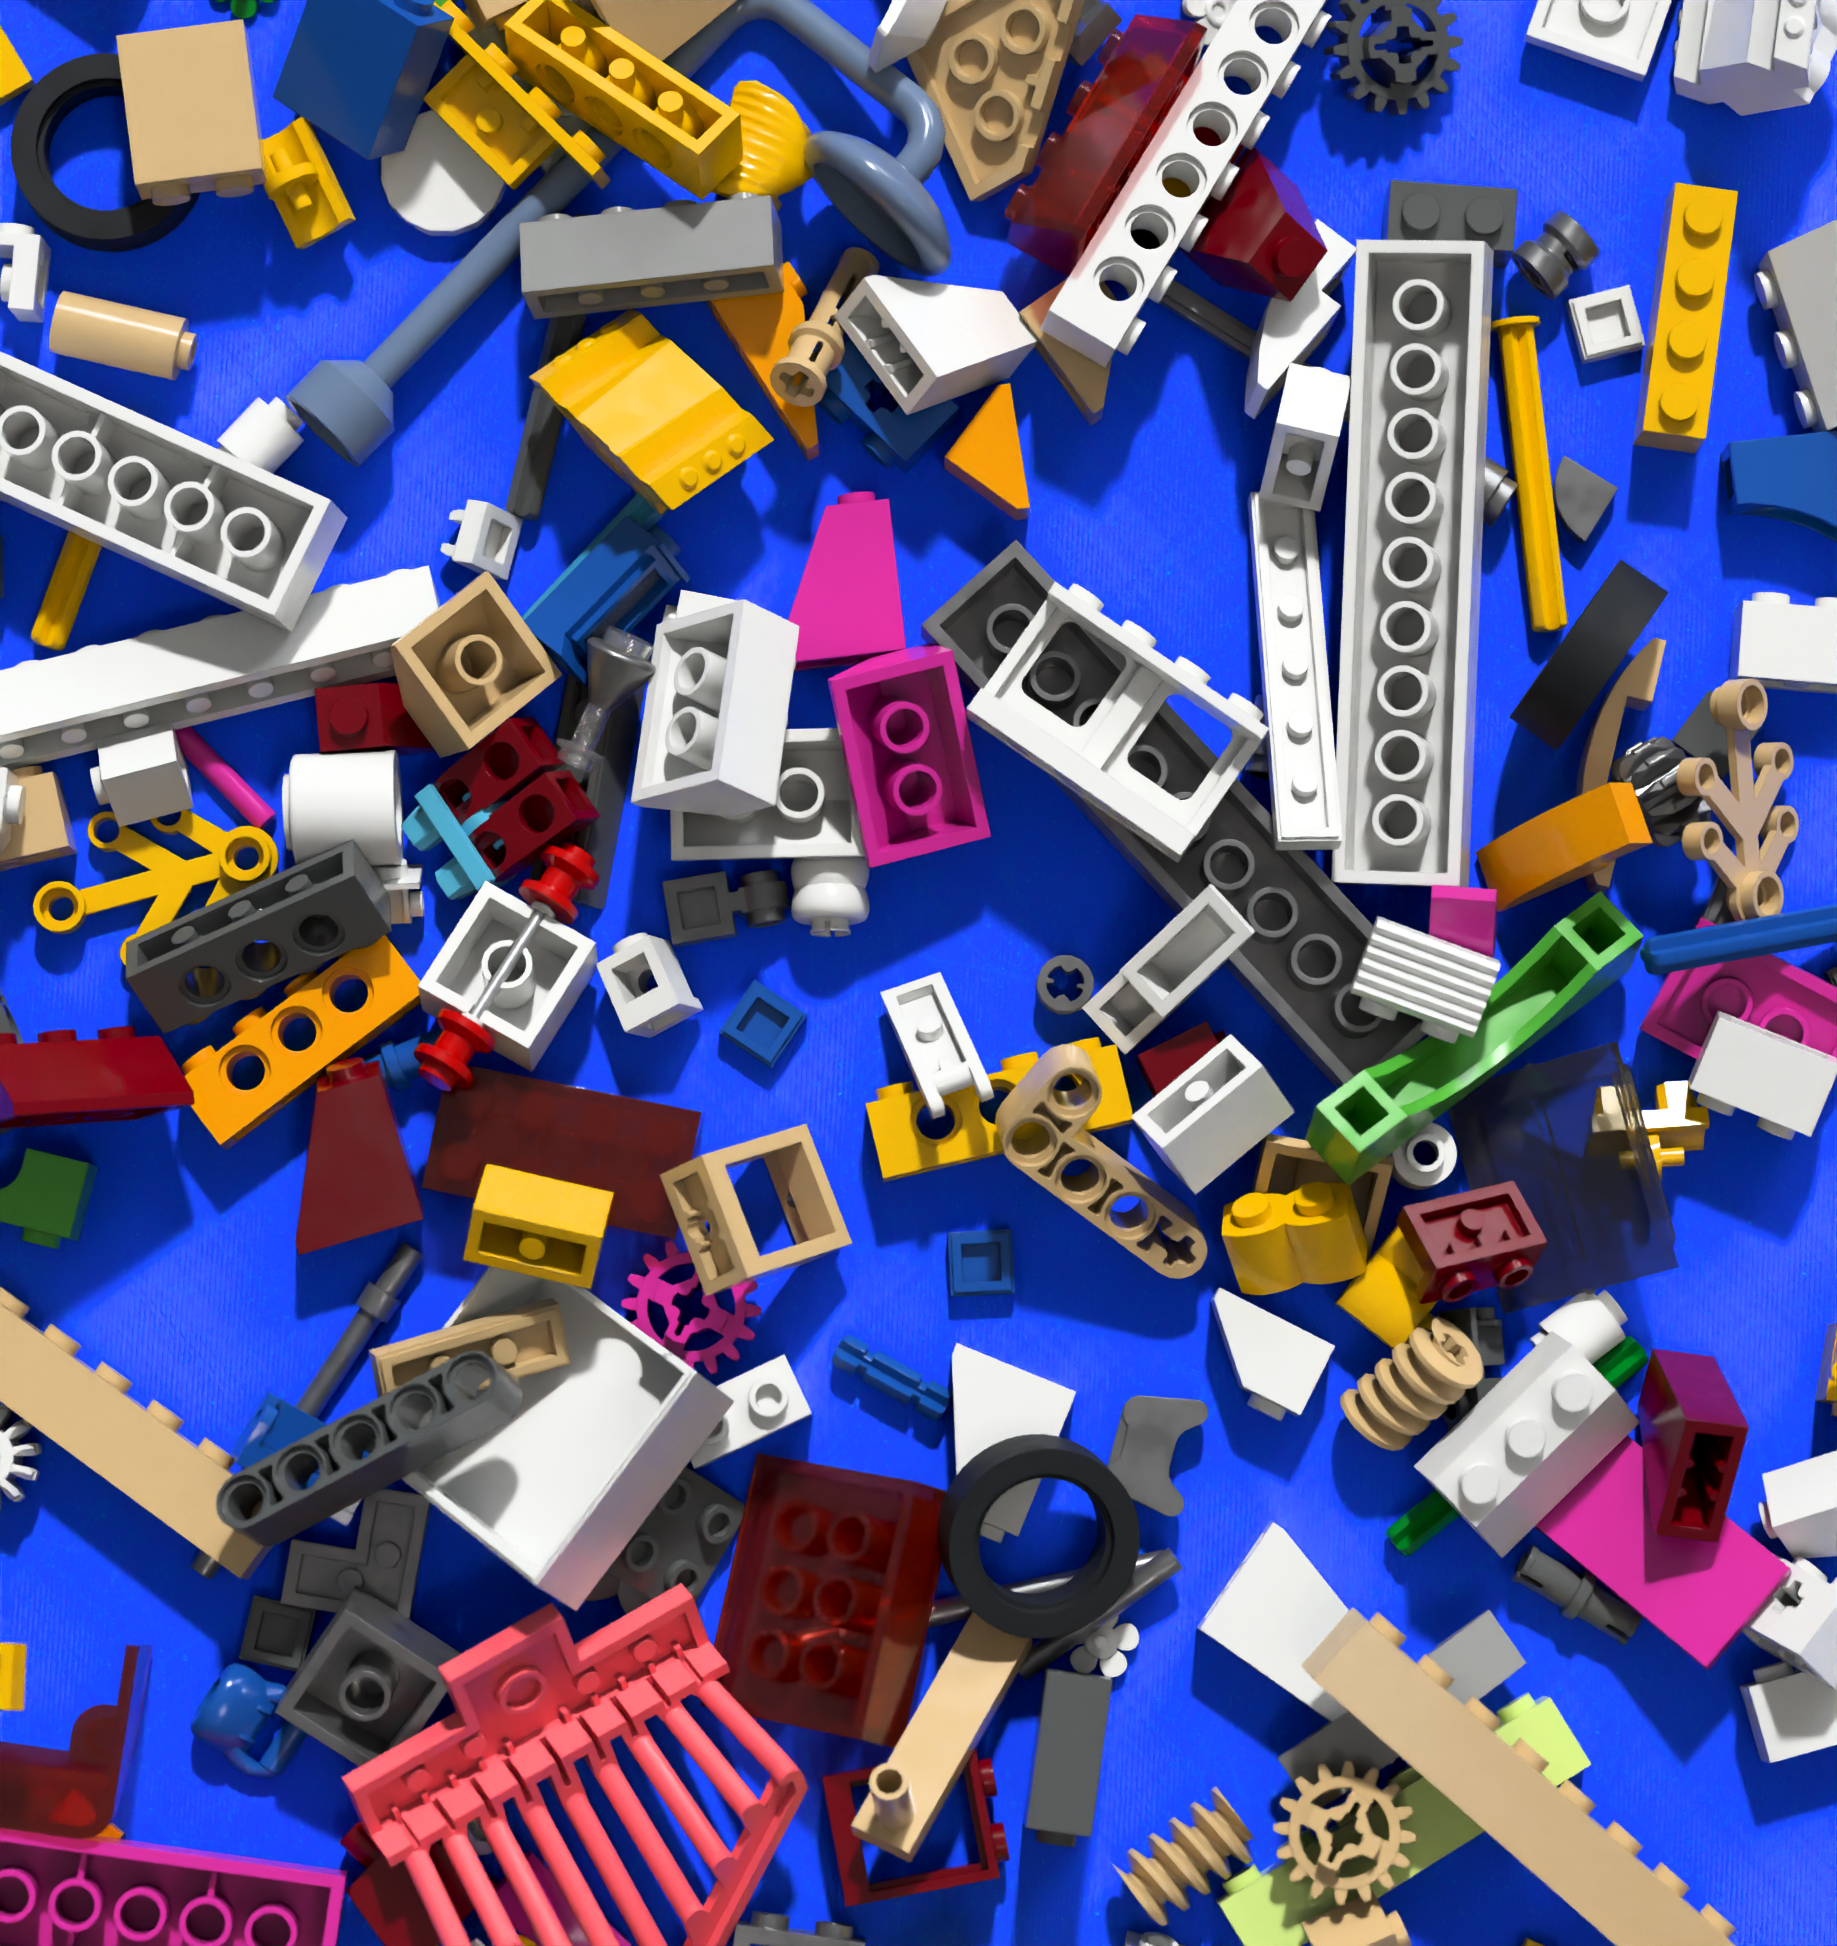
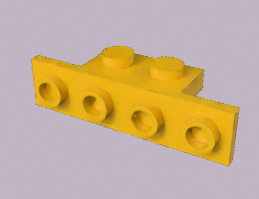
[424,0,611,191]

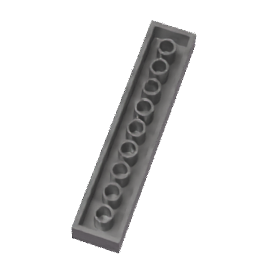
[921,540,1426,1089]

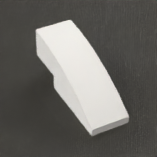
[1244,219,1356,419]
[1082,884,1256,1055]

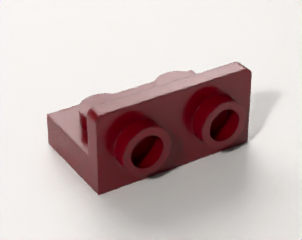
[1396,1180,1548,1304]

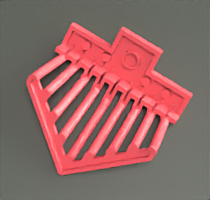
[341,1583,808,1946]

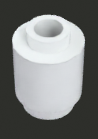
[216,397,304,474]
[1388,1122,1457,1190]
[1529,1287,1628,1364]

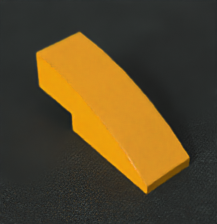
[1476,782,1653,912]

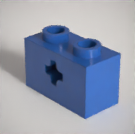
[818,339,959,473]

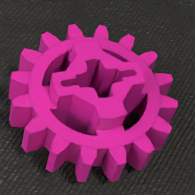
[621,1240,762,1375]

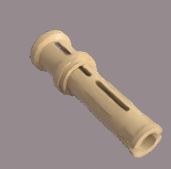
[770,247,879,407]

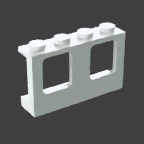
[966,582,1269,863]

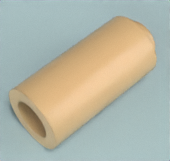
[49,291,198,381]

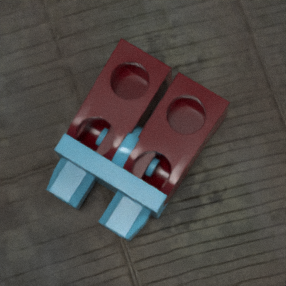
[401,717,601,900]

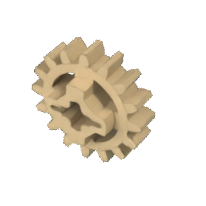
[1273,1761,1417,1905]

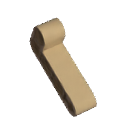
[995,1044,1208,1279]

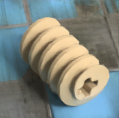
[1340,1317,1484,1451]
[1112,1787,1256,1927]

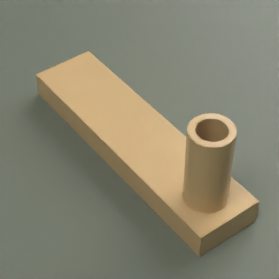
[851,1611,1033,1863]

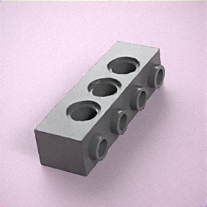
[126,840,391,1034]

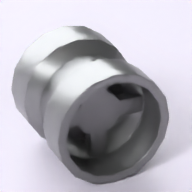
[1511,211,1600,300]

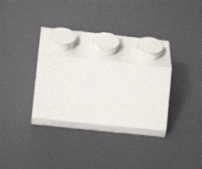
[1754,219,1837,433]
[631,599,800,817]
[670,728,865,861]
[1413,1331,1640,1558]

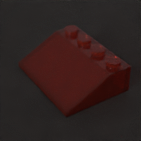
[700,1453,947,1748]

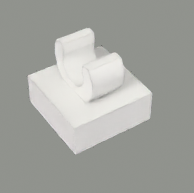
[440,499,523,580]

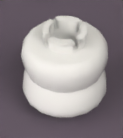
[790,857,870,937]

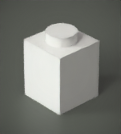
[90,721,193,827]

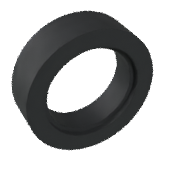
[11,53,201,252]
[1509,559,1668,751]
[937,1434,1140,1638]

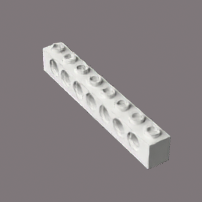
[1040,0,1331,368]

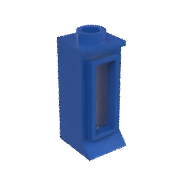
[524,515,691,689]

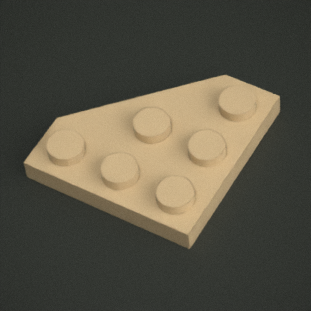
[906,0,1085,201]

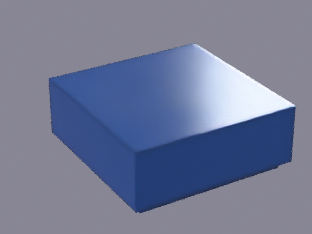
[719,979,808,1069]
[948,1229,1015,1297]

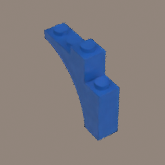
[1720,430,1837,543]

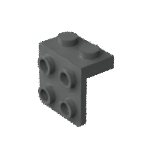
[606,1466,746,1602]

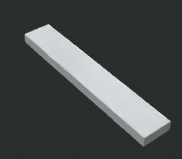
[1247,492,1342,850]

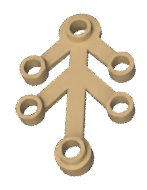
[1676,679,1799,921]

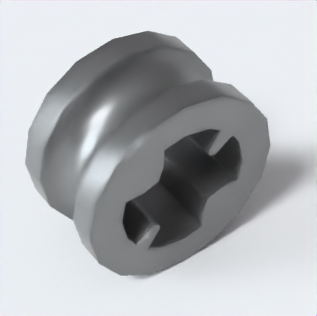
[1036,955,1094,1014]

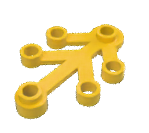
[33,809,279,966]

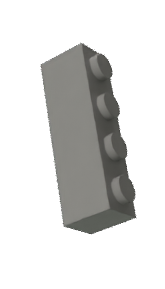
[519,193,784,319]

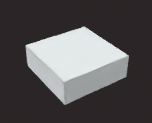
[1566,285,1646,365]

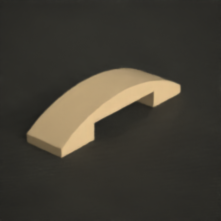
[1575,638,1666,893]

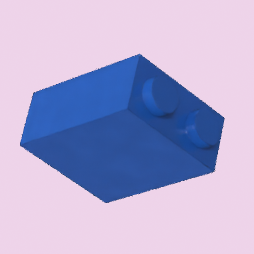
[272,0,454,160]

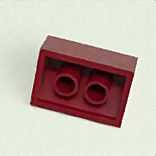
[0,1026,195,1129]

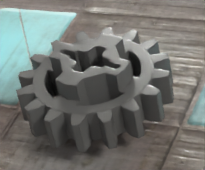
[1324,0,1463,116]

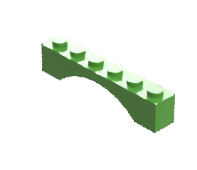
[1305,891,1644,1186]

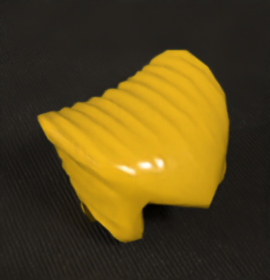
[711,80,813,212]

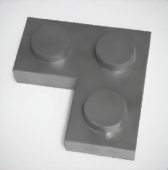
[280,1488,431,1620]

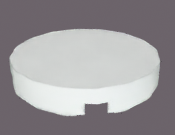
[381,110,506,236]

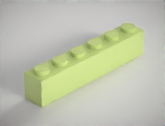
[1216,1692,1591,1946]

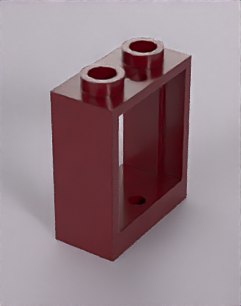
[822,1748,1010,1907]

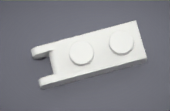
[880,972,994,1119]

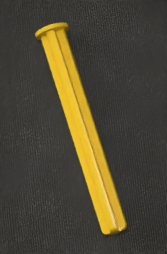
[1491,316,1567,633]

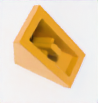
[944,383,1030,520]

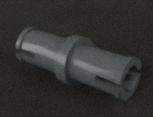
[1511,1545,1642,1646]

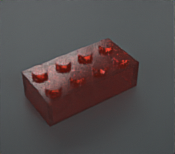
[422,1065,704,1243]

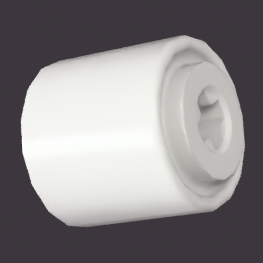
[282,750,404,866]

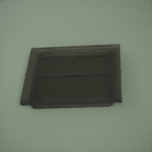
[1448,1042,1678,1314]

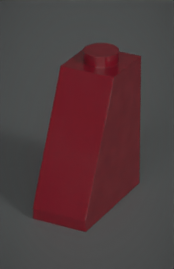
[1178,147,1328,302]
[296,1057,424,1255]
[1638,1349,1749,1543]

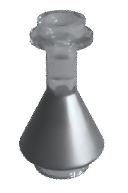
[556,626,656,773]

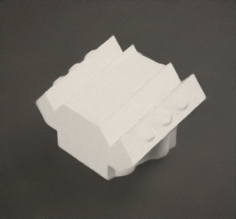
[1674,0,1837,116]

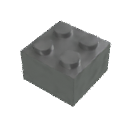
[275,1585,462,1767]

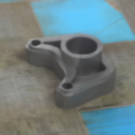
[1107,1395,1208,1517]

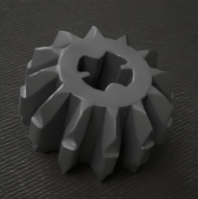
[1612,736,1711,847]

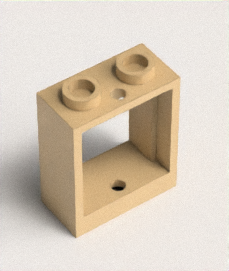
[660,1124,852,1296]

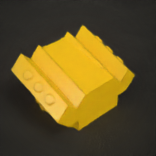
[529,309,774,515]

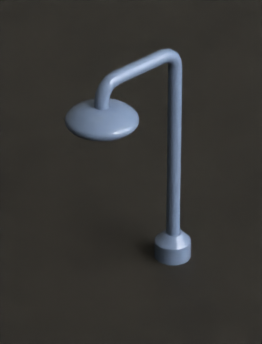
[285,0,952,468]

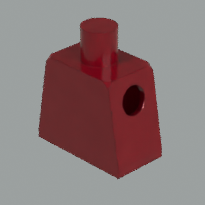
[339,1821,500,1946]

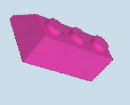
[827,643,991,868]

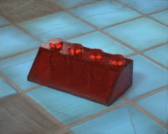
[1004,14,1208,277]

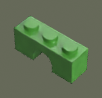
[0,1148,98,1249]

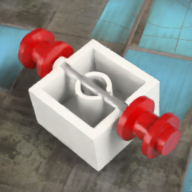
[413,842,600,1092]

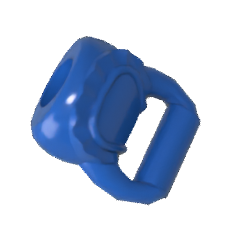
[190,1663,308,1779]

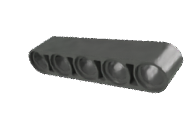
[216,1351,523,1546]

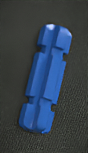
[832,1335,952,1421]

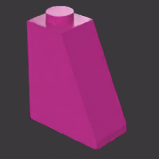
[788,492,906,672]

